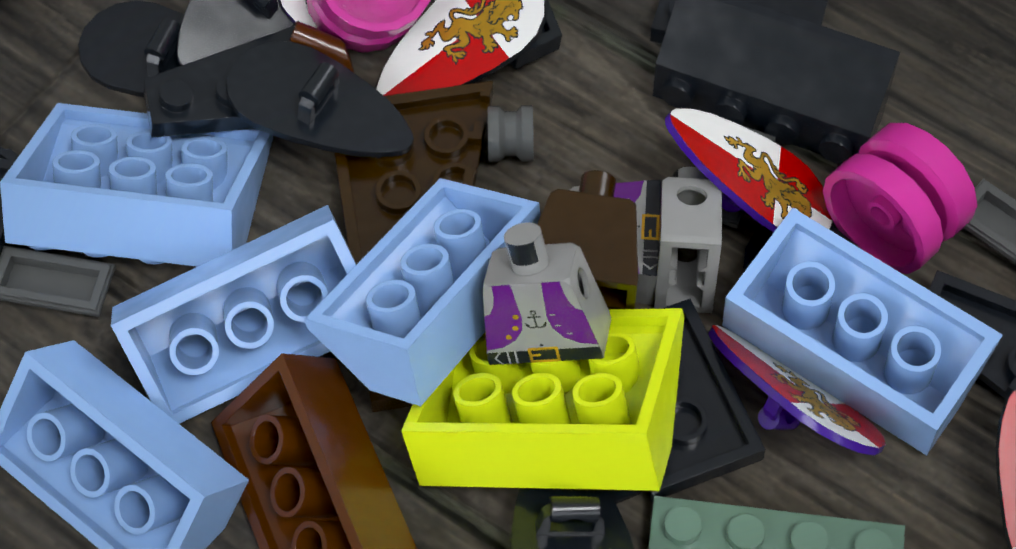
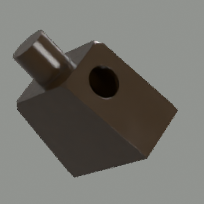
[537,170,638,309]

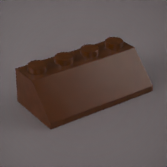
[211,353,417,549]

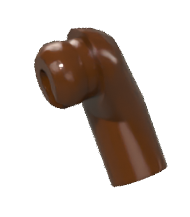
[289,21,354,73]

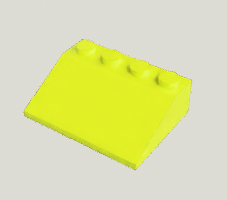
[401,308,684,491]

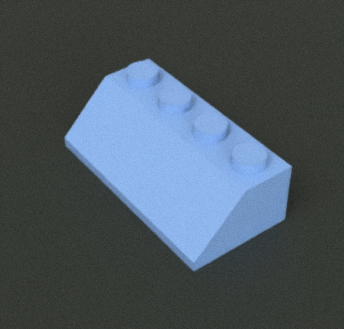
[305,178,541,406]
[111,205,357,424]
[722,208,1002,456]
[0,340,249,549]

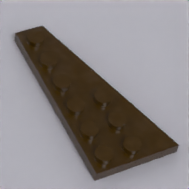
[335,81,493,412]

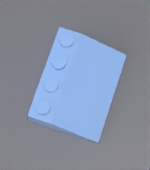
[0,103,273,267]

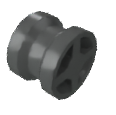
[488,105,534,162]

